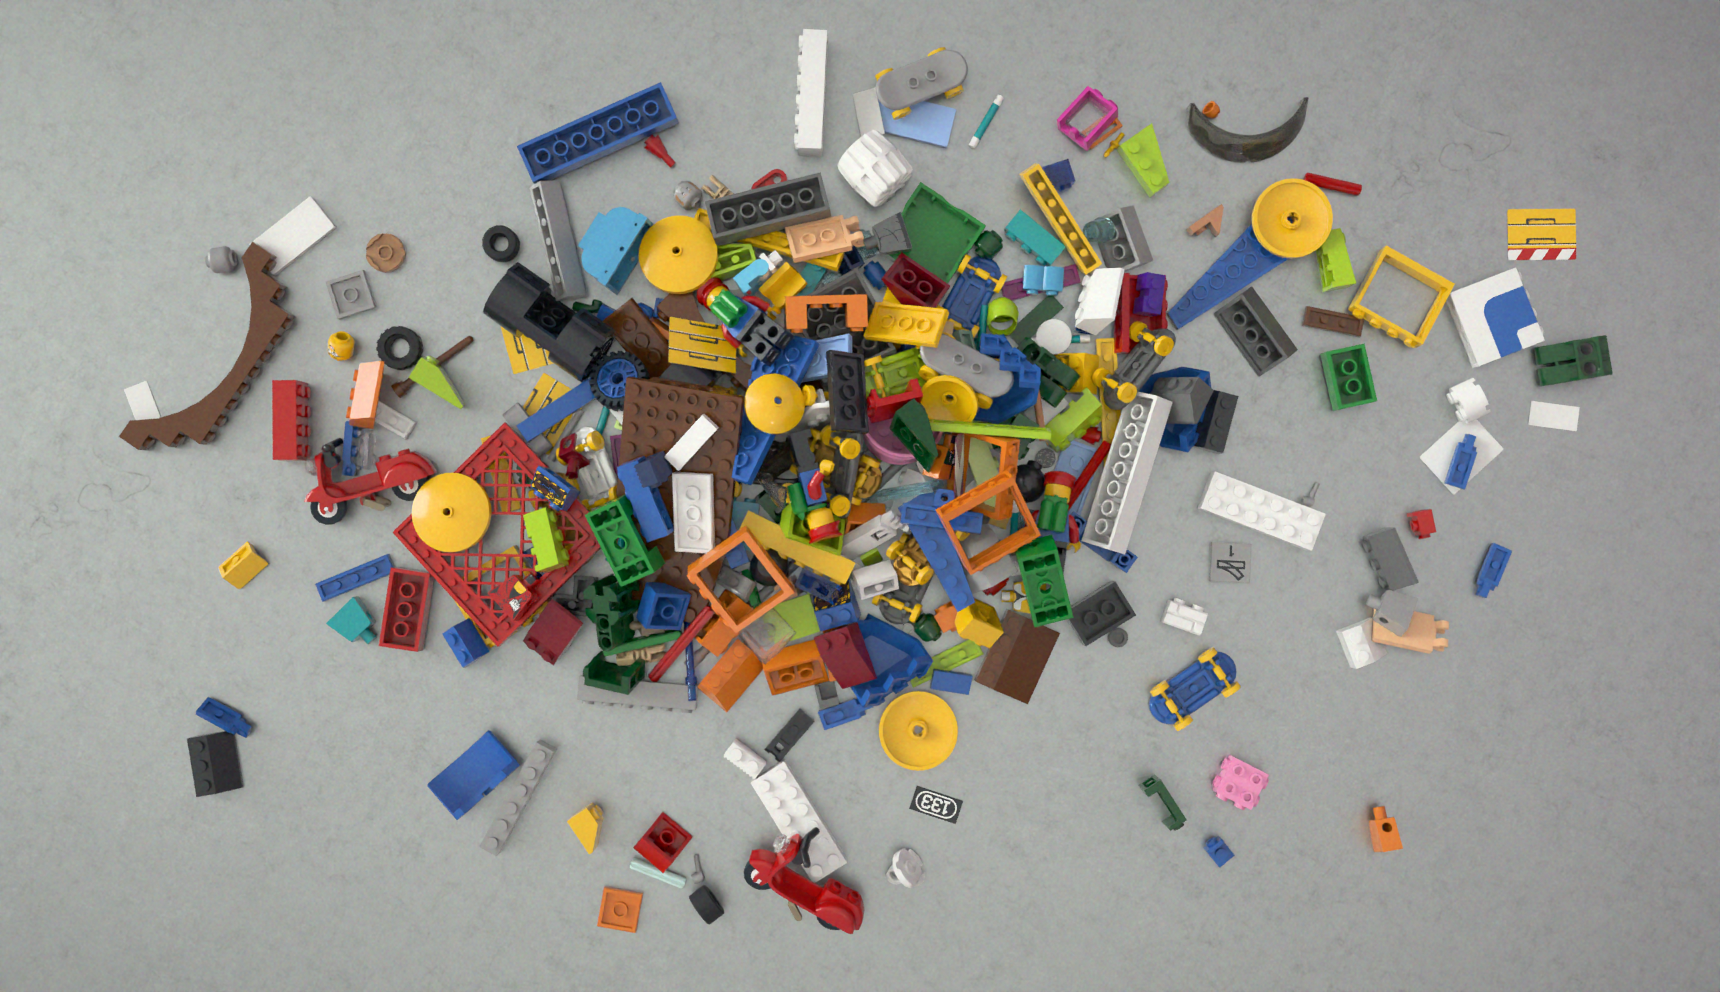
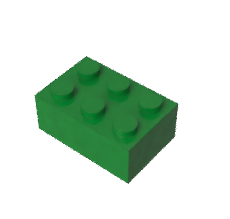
[1320,343,1377,411]

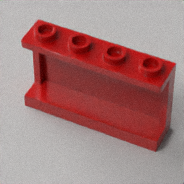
[1114,273,1168,354]

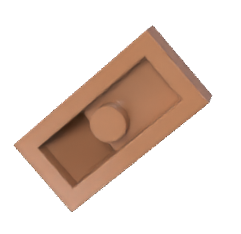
[1186,204,1224,237]

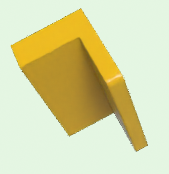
[759,262,807,310]
[218,541,268,589]

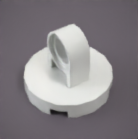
[886,848,925,888]

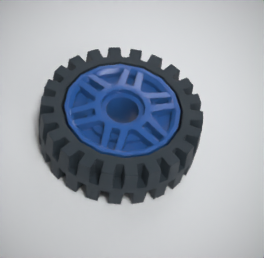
[589,351,650,411]

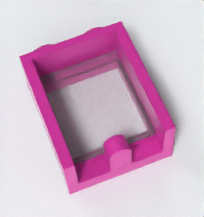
[1057,86,1118,152]

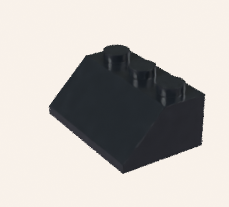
[1193,390,1239,454]
[187,731,243,797]

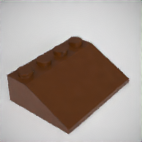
[974,608,1060,704]

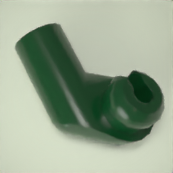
[572,299,603,314]

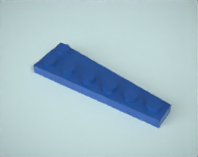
[898,488,975,612]

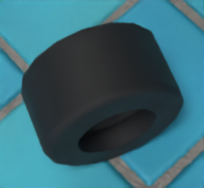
[482,225,520,262]
[689,885,724,925]

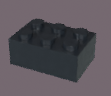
[1067,581,1136,646]

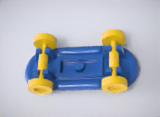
[937,254,1008,339]
[1149,647,1241,731]

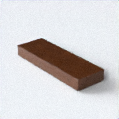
[1302,306,1364,337]

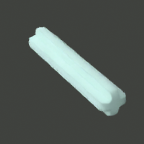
[630,858,686,889]

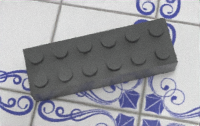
[705,172,831,246]

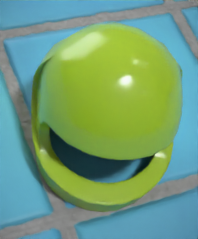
[987,297,1019,336]

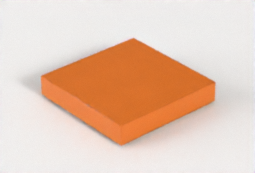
[597,886,643,933]

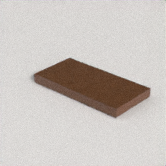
[603,298,672,379]

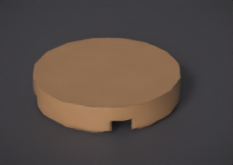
[366,233,406,273]

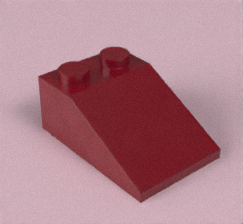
[881,252,950,308]
[523,599,584,666]
[814,622,877,689]

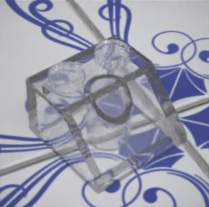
[739,608,796,664]

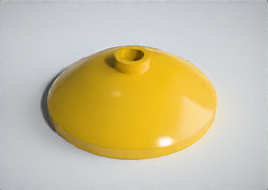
[744,374,805,434]
[921,375,978,422]

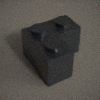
[553,575,598,616]

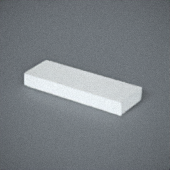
[375,401,417,439]
[664,414,719,471]

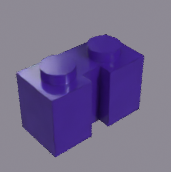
[1133,272,1166,317]

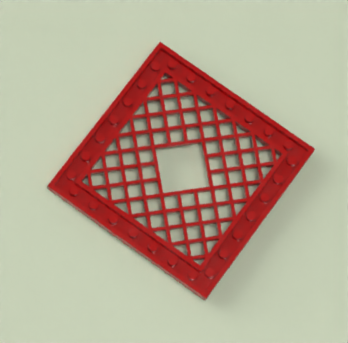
[392,422,601,647]

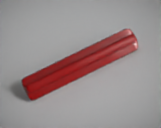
[1304,173,1362,196]

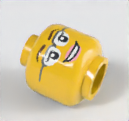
[327,331,355,361]

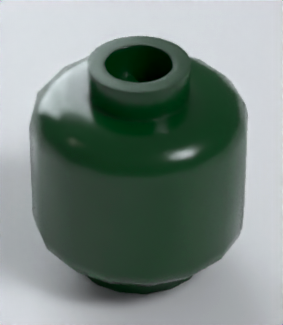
[974,230,1003,259]
[913,613,942,642]

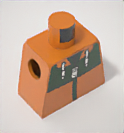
[922,433,957,481]

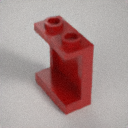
[867,378,923,423]

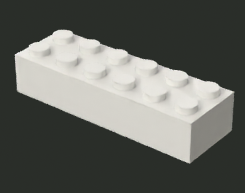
[794,29,828,157]
[1197,471,1326,551]
[750,759,847,883]

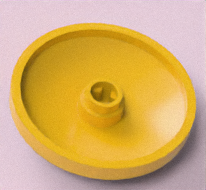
[1252,178,1333,259]
[639,215,718,294]
[412,473,492,552]
[879,691,958,771]

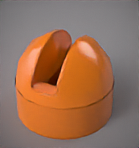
[1203,101,1220,119]

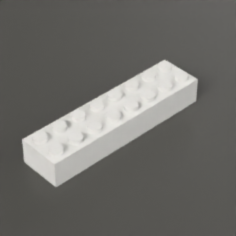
[1081,392,1173,554]

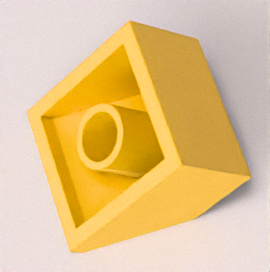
[955,598,1004,649]
[567,802,604,854]

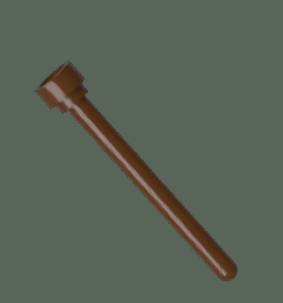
[391,336,474,398]

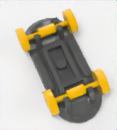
[1092,321,1176,410]
[820,425,863,519]
[872,533,935,625]

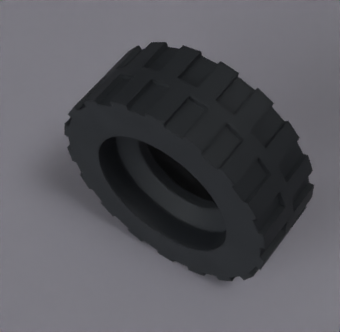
[376,326,423,370]

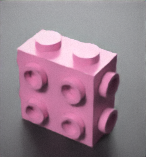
[1212,755,1269,810]

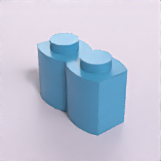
[1022,265,1064,296]

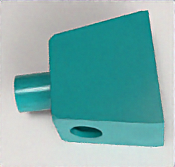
[326,596,377,644]

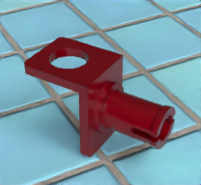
[558,433,590,480]

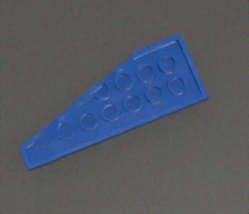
[732,336,820,485]

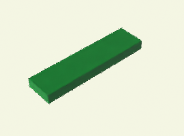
[603,630,682,657]

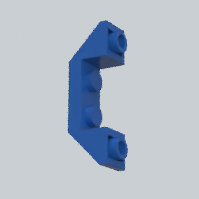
[1071,511,1138,573]

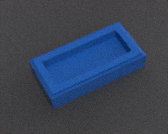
[930,669,973,695]

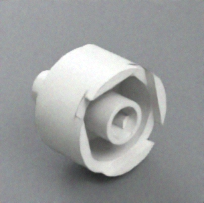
[1446,378,1490,423]

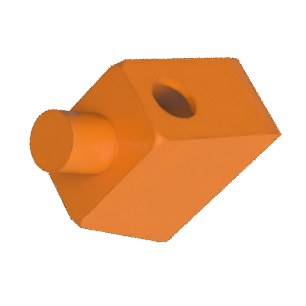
[1369,806,1403,852]

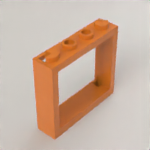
[945,432,1020,520]
[936,470,1041,575]
[687,525,795,633]

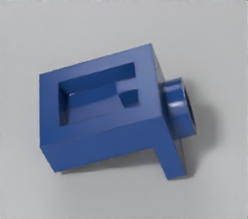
[1204,836,1235,868]

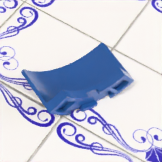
[427,730,520,820]

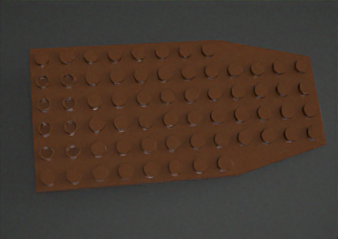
[616,376,745,623]

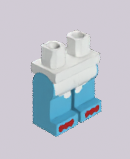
[733,250,784,296]

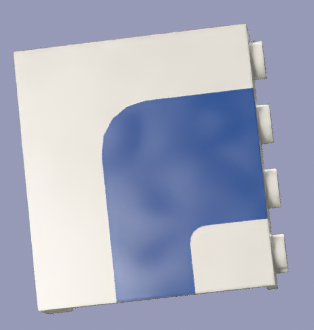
[1446,267,1545,368]

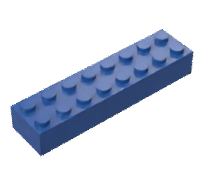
[517,82,679,184]

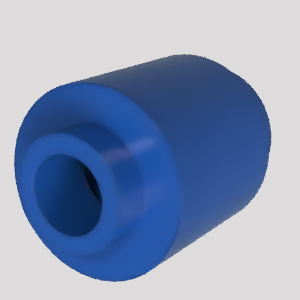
[863,260,886,290]

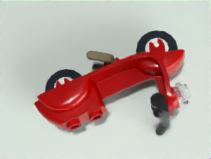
[304,438,437,525]
[744,827,865,934]

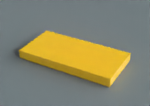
[864,302,949,348]

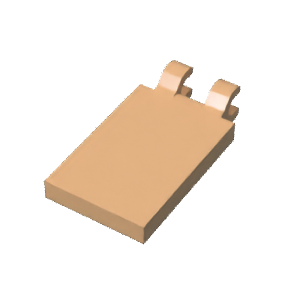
[785,215,864,263]
[1372,609,1449,654]

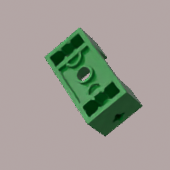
[585,494,665,587]
[1015,534,1074,627]

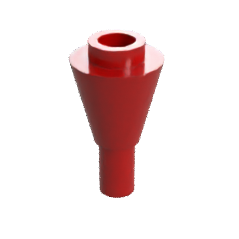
[644,134,676,168]
[1080,427,1102,445]

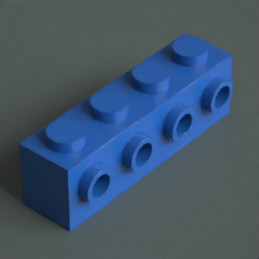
[617,456,674,542]

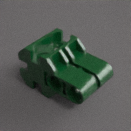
[1534,335,1613,386]
[1017,337,1080,408]
[583,574,641,652]

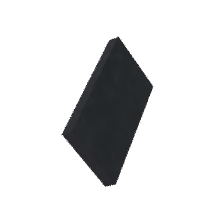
[826,350,869,434]

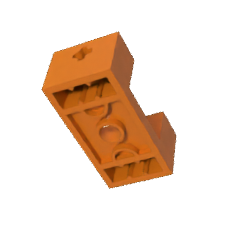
[785,294,868,333]

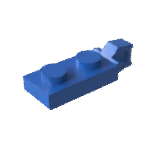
[342,421,359,476]
[1444,434,1477,490]
[1475,543,1512,598]
[196,697,252,738]
[818,698,874,730]

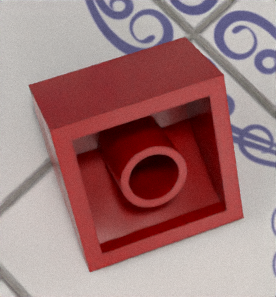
[633,812,692,873]

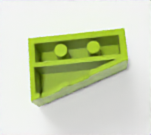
[1117,123,1170,198]
[1315,228,1356,292]
[523,507,570,573]

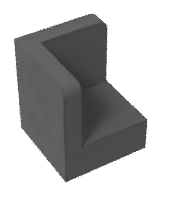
[814,681,839,709]

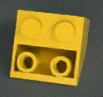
[1054,353,1100,395]

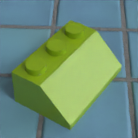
[780,503,846,556]

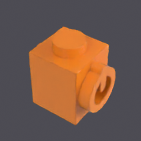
[934,601,957,633]

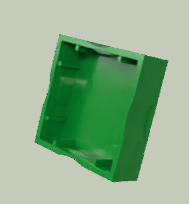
[877,182,986,284]

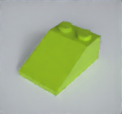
[408,355,465,409]

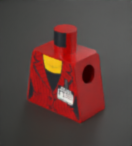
[488,572,539,621]

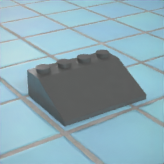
[802,268,876,340]

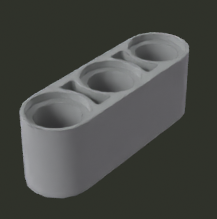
[502,403,553,458]

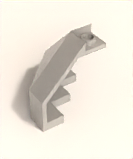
[940,524,1018,595]

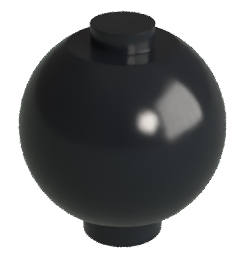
[1016,460,1045,503]
[750,548,789,587]

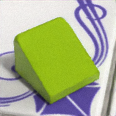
[860,548,883,567]

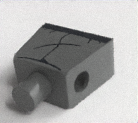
[863,212,912,256]

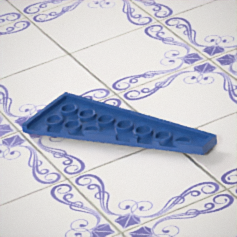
[1167,217,1293,330]

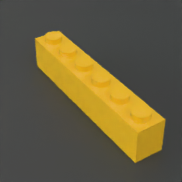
[1019,163,1102,275]
[739,510,856,586]

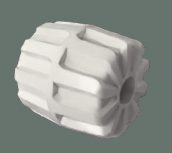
[838,130,913,207]

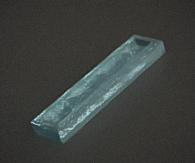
[869,479,944,504]

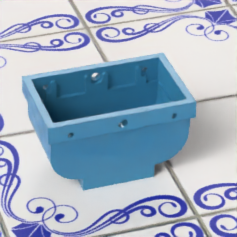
[578,207,654,295]

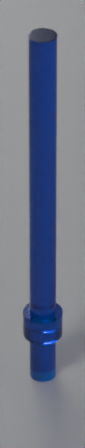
[684,622,697,701]

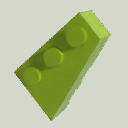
[711,244,758,281]
[1045,387,1102,453]

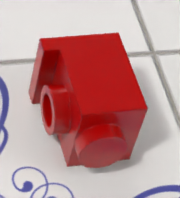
[1406,509,1436,539]

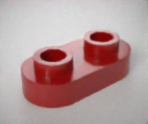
[751,169,787,190]

